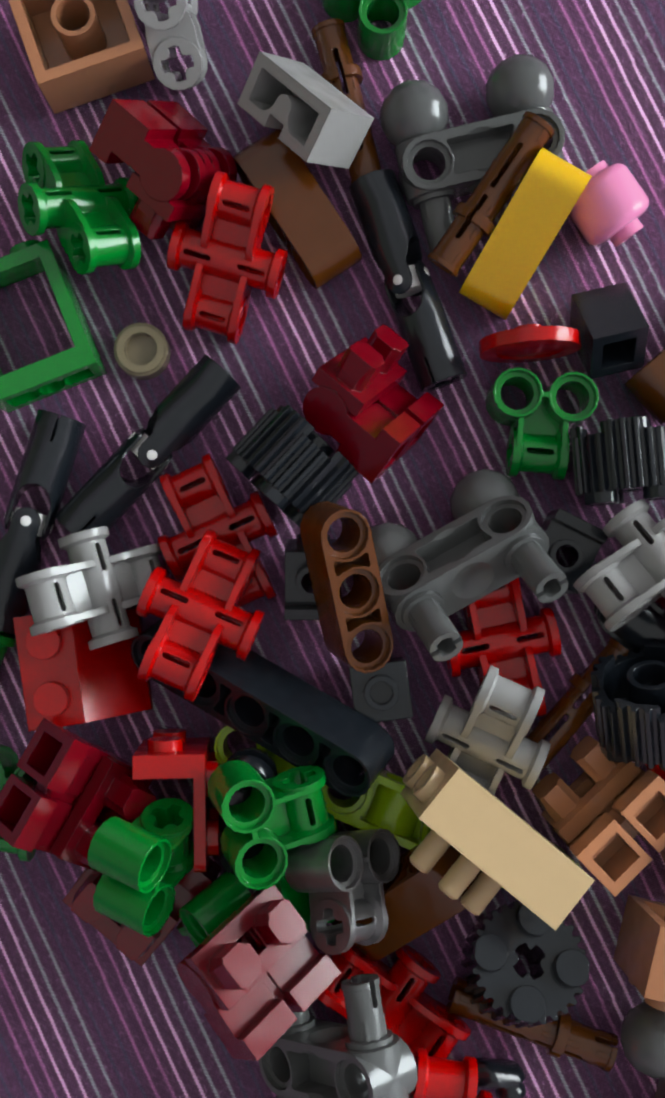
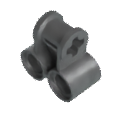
[285,829,400,956]

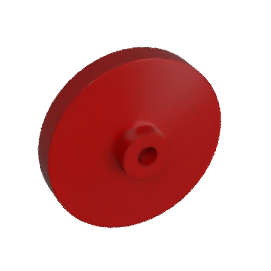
[479,324,581,363]

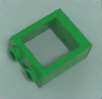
[0,239,107,413]

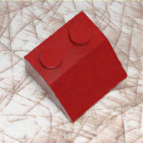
[13,609,153,732]

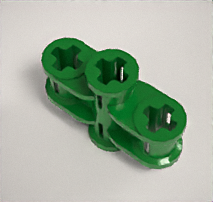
[18,140,141,275]

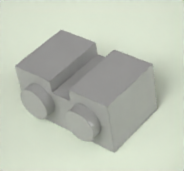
[237,51,374,169]

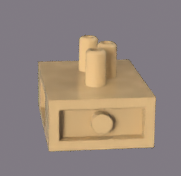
[400,748,595,931]

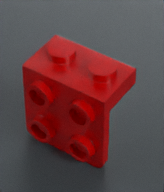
[132,729,220,873]

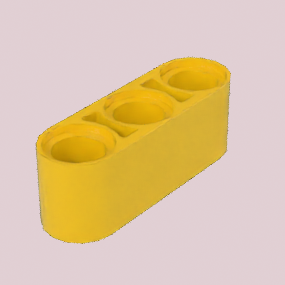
[459,147,592,320]

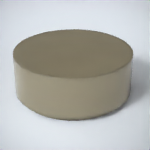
[114,323,171,380]

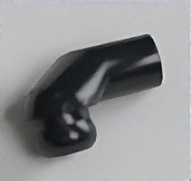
[455,1058,526,1098]

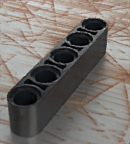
[131,619,395,797]

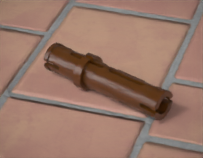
[311,18,381,184]
[427,111,555,278]
[526,638,629,773]
[446,976,619,1072]

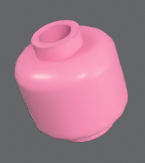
[569,160,649,247]

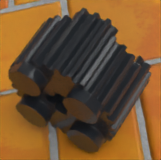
[225,405,359,528]
[570,416,665,506]
[591,639,665,772]
[461,901,590,1028]

